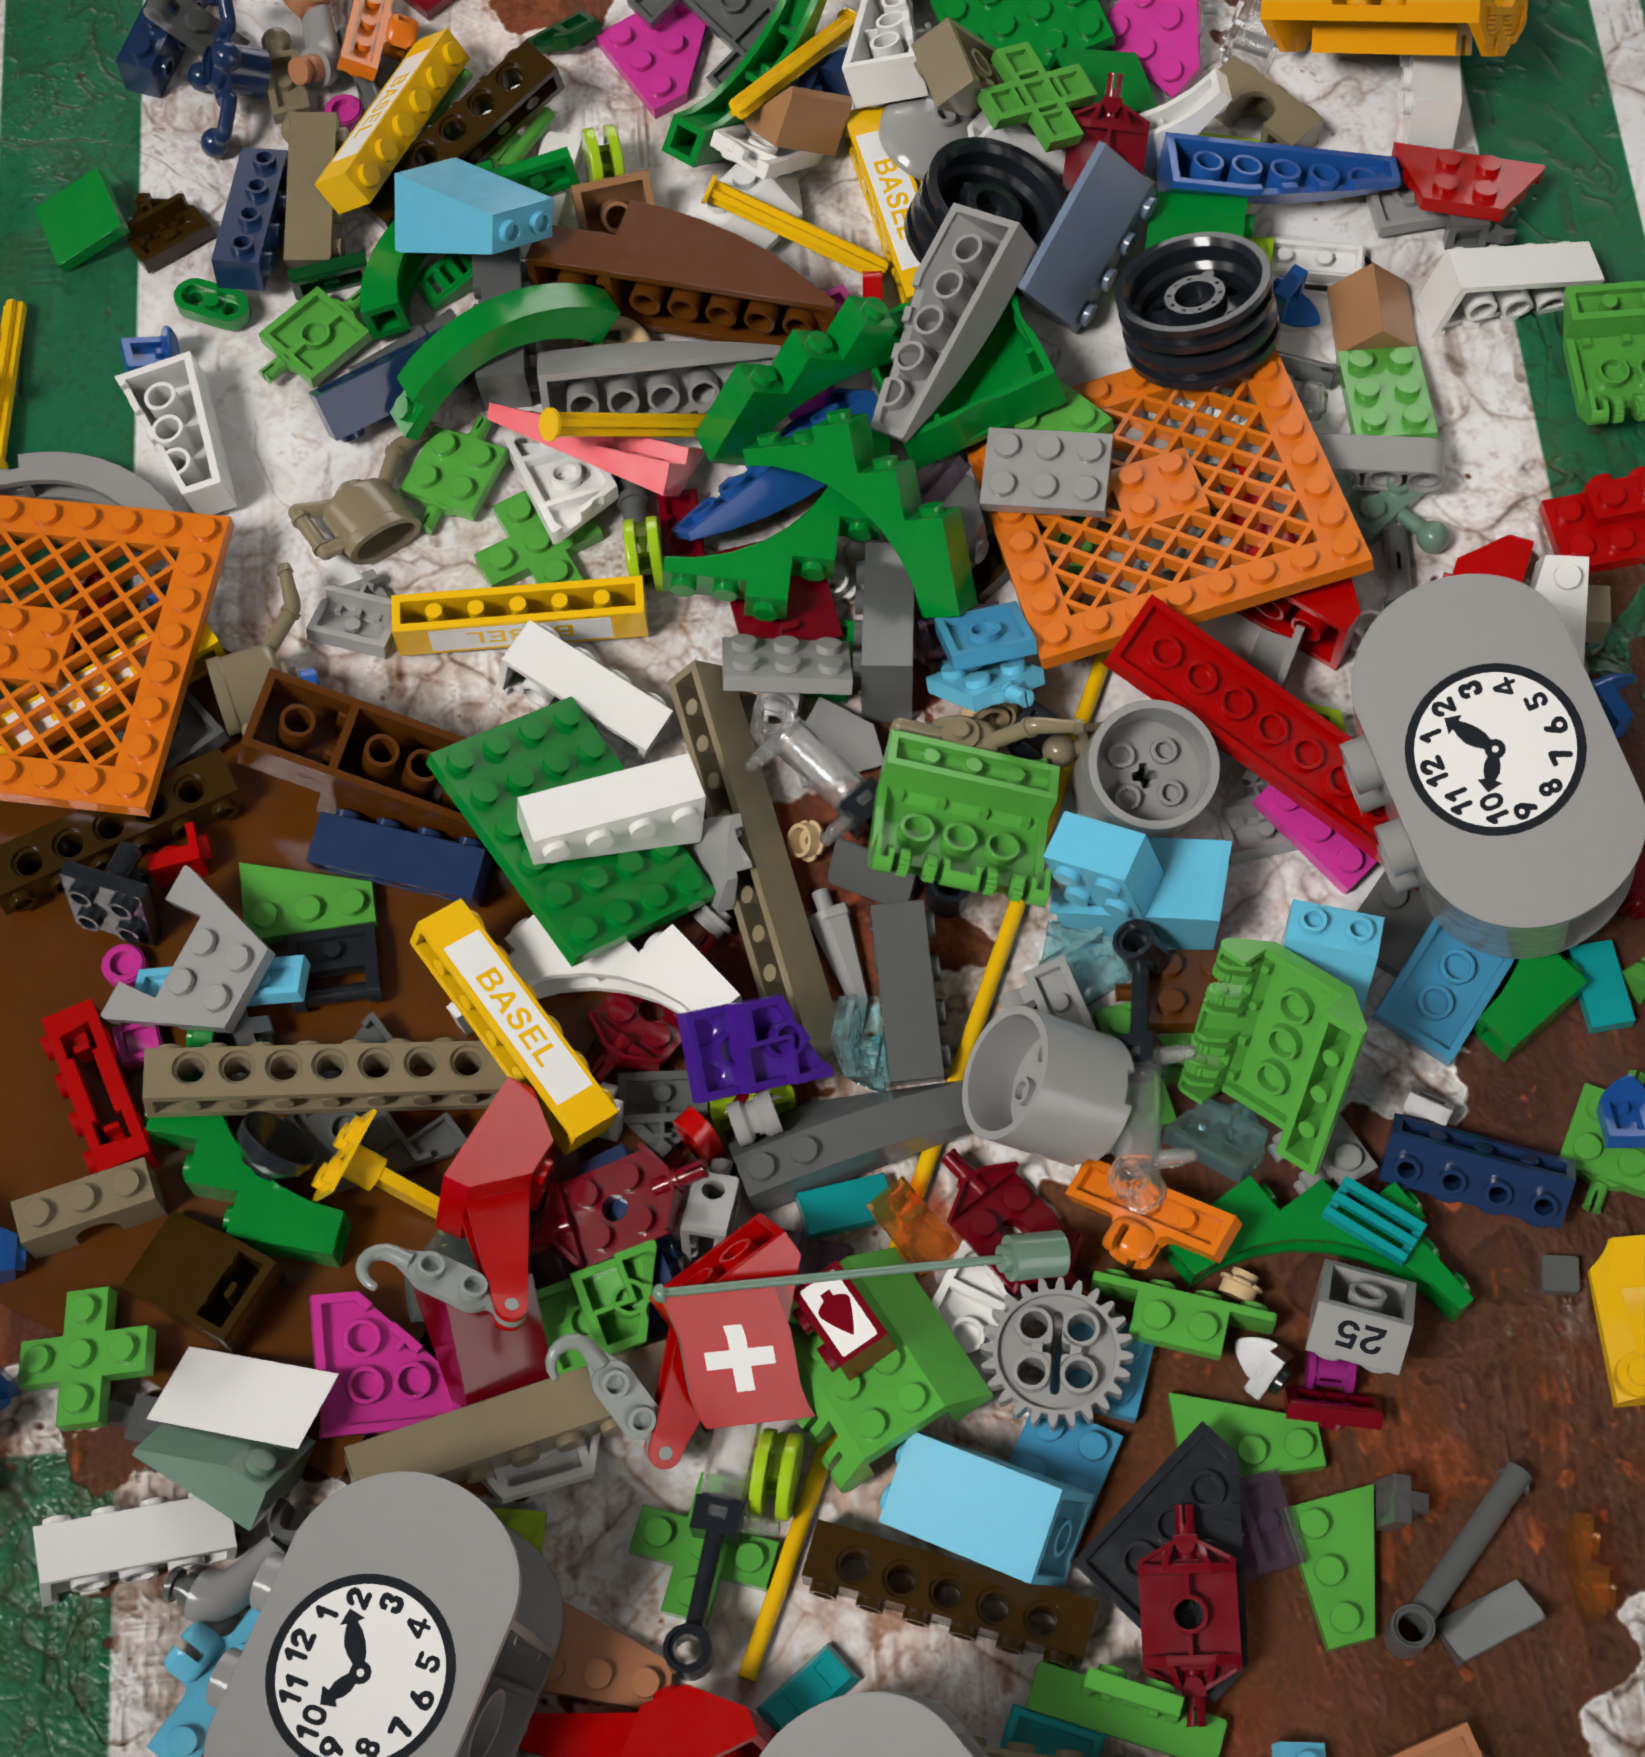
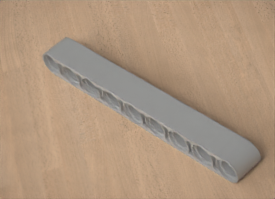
[1110,424,1445,493]

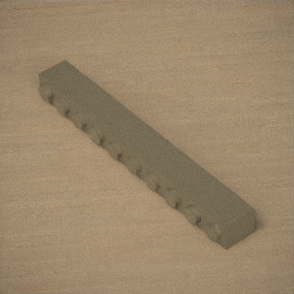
[668,660,846,1061]

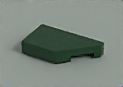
[525,10,603,53]

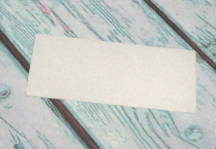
[146,1346,339,1449]

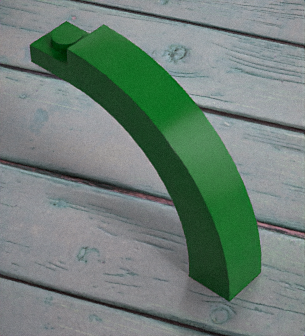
[390,283,621,441]

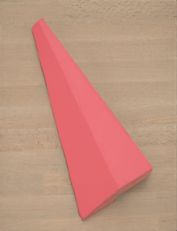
[486,402,703,496]

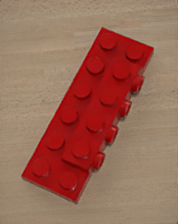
[1539,466,1645,574]

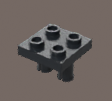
[59,841,162,947]

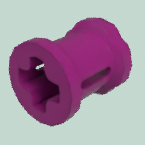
[1304,1351,1357,1393]

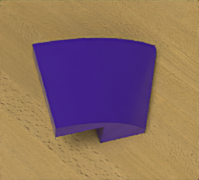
[677,995,833,1103]

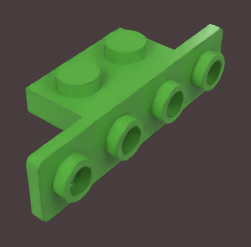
[1090,1269,1277,1361]
[1026,1661,1227,1757]

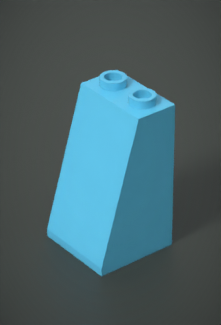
[394,157,553,255]
[1049,837,1232,950]
[1280,899,1385,1013]
[878,1431,1095,1587]

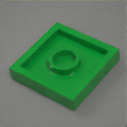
[34,167,130,273]

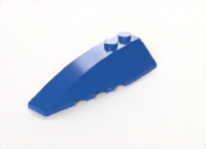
[1155,132,1401,204]
[670,388,878,541]

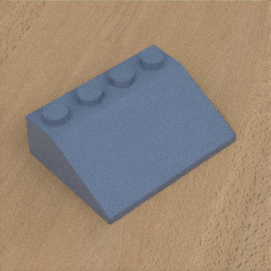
[1017,141,1157,334]

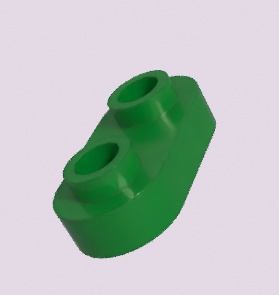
[174,278,252,331]

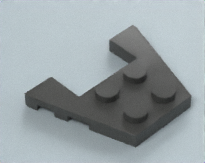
[627,0,779,89]
[284,1011,467,1194]

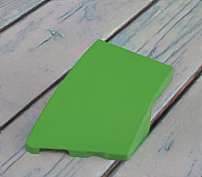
[536,1239,657,1375]

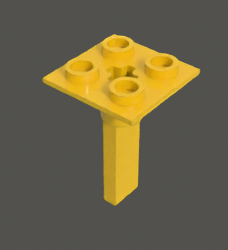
[311,1109,440,1219]

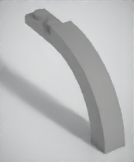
[0,452,177,586]

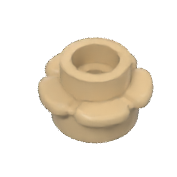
[787,820,826,862]
[1218,1266,1263,1302]

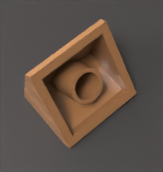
[744,86,852,156]
[571,169,655,235]
[1327,262,1417,356]

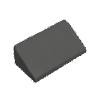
[828,838,918,904]
[1435,1579,1547,1668]

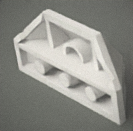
[688,163,803,251]

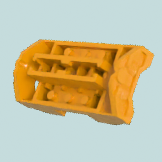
[1260,0,1528,57]

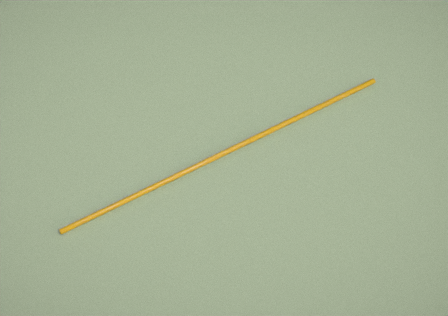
[737,649,1112,1683]

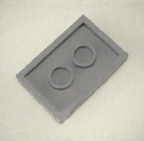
[1365,146,1477,238]
[979,427,1114,518]
[721,634,853,695]

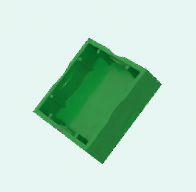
[868,292,1065,470]

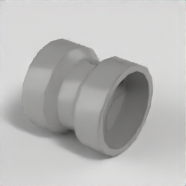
[725,1089,784,1147]

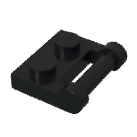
[287,923,384,1014]

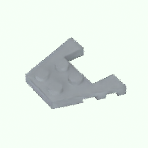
[99,865,276,1033]

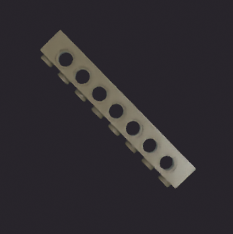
[142,1037,507,1118]

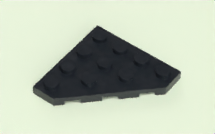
[1072,1421,1249,1702]

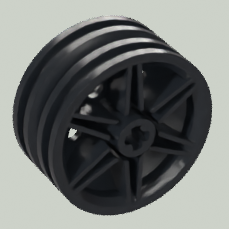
[904,137,1068,298]
[1115,232,1281,390]

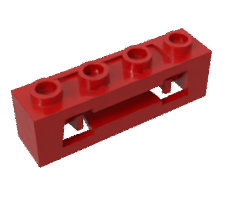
[40,998,160,1175]

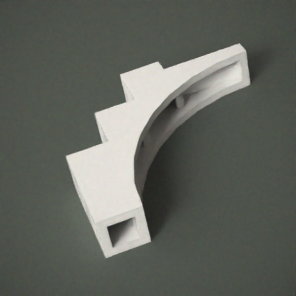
[967,68,1232,183]
[446,915,743,1036]

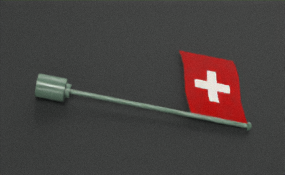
[652,1230,1070,1429]

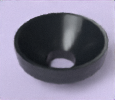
[237,1111,317,1181]

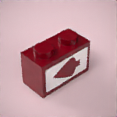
[791,1260,897,1382]

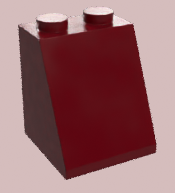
[413,1267,550,1407]

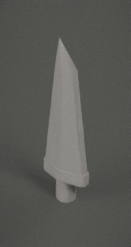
[807,888,870,1030]

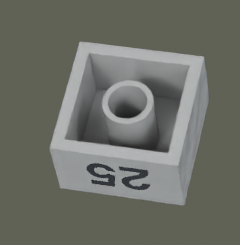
[1305,1258,1417,1375]

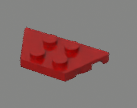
[1391,142,1545,222]

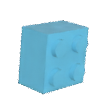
[1043,811,1164,920]

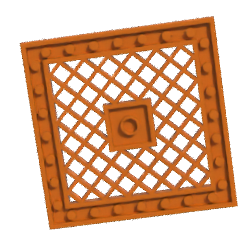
[964,347,1374,670]
[0,495,234,817]

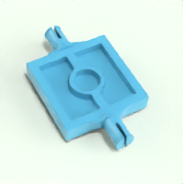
[926,658,1046,712]

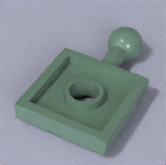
[1335,474,1450,554]

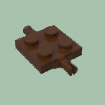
[1115,950,1222,1033]

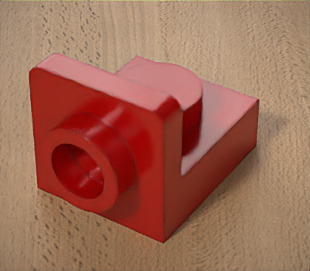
[146,821,213,888]

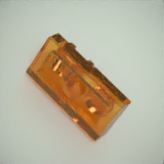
[865,1176,959,1278]

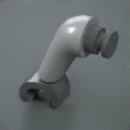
[162,1497,311,1624]

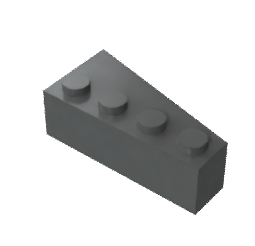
[472,246,539,411]
[853,542,915,723]
[869,900,951,1087]

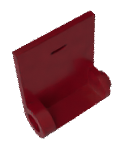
[715,540,843,640]

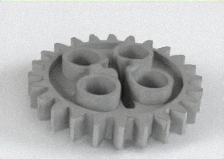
[980,1277,1134,1432]

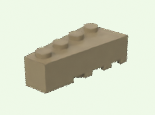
[911,17,1004,118]
[283,112,349,269]

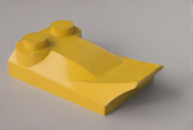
[1587,1235,1645,1408]

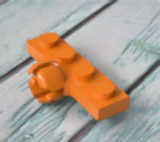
[336,0,419,82]
[1065,1159,1242,1271]

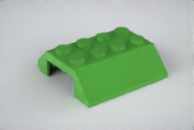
[1563,281,1645,425]
[867,729,1060,908]
[1178,938,1368,1177]
[788,1247,994,1493]

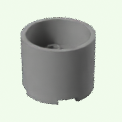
[1071,699,1220,838]
[962,1005,1135,1167]

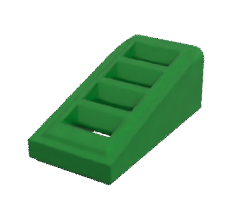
[414,254,473,313]

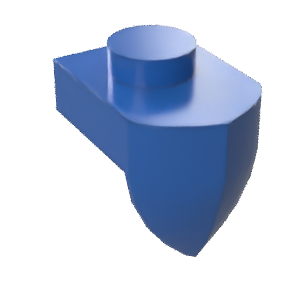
[1273,264,1321,328]
[120,325,180,372]
[1591,673,1636,738]
[1596,1073,1645,1148]

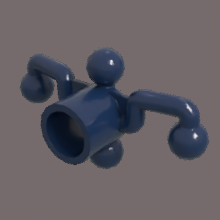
[187,0,271,158]

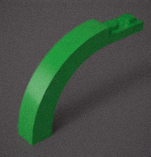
[360,146,580,340]

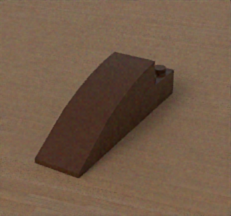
[525,199,837,348]
[237,667,490,853]

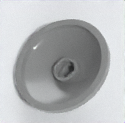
[878,90,974,180]

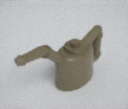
[288,421,435,565]
[205,562,301,736]
[889,715,1084,753]

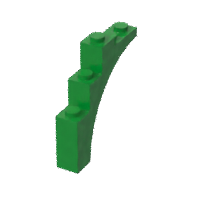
[662,0,827,168]
[695,295,905,465]
[742,408,978,618]
[663,431,891,621]
[1472,951,1587,1064]
[143,1030,352,1268]
[1161,1176,1474,1322]

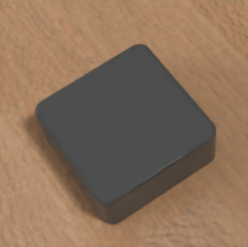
[1539,1255,1580,1296]

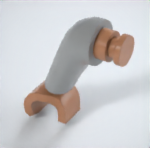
[284,0,342,89]

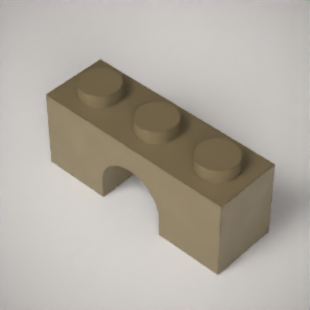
[1215,55,1323,148]
[10,1157,168,1260]

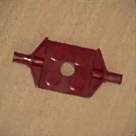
[1062,72,1150,196]
[587,930,718,1085]
[529,1143,709,1269]
[941,1148,1090,1297]
[1137,1504,1243,1727]

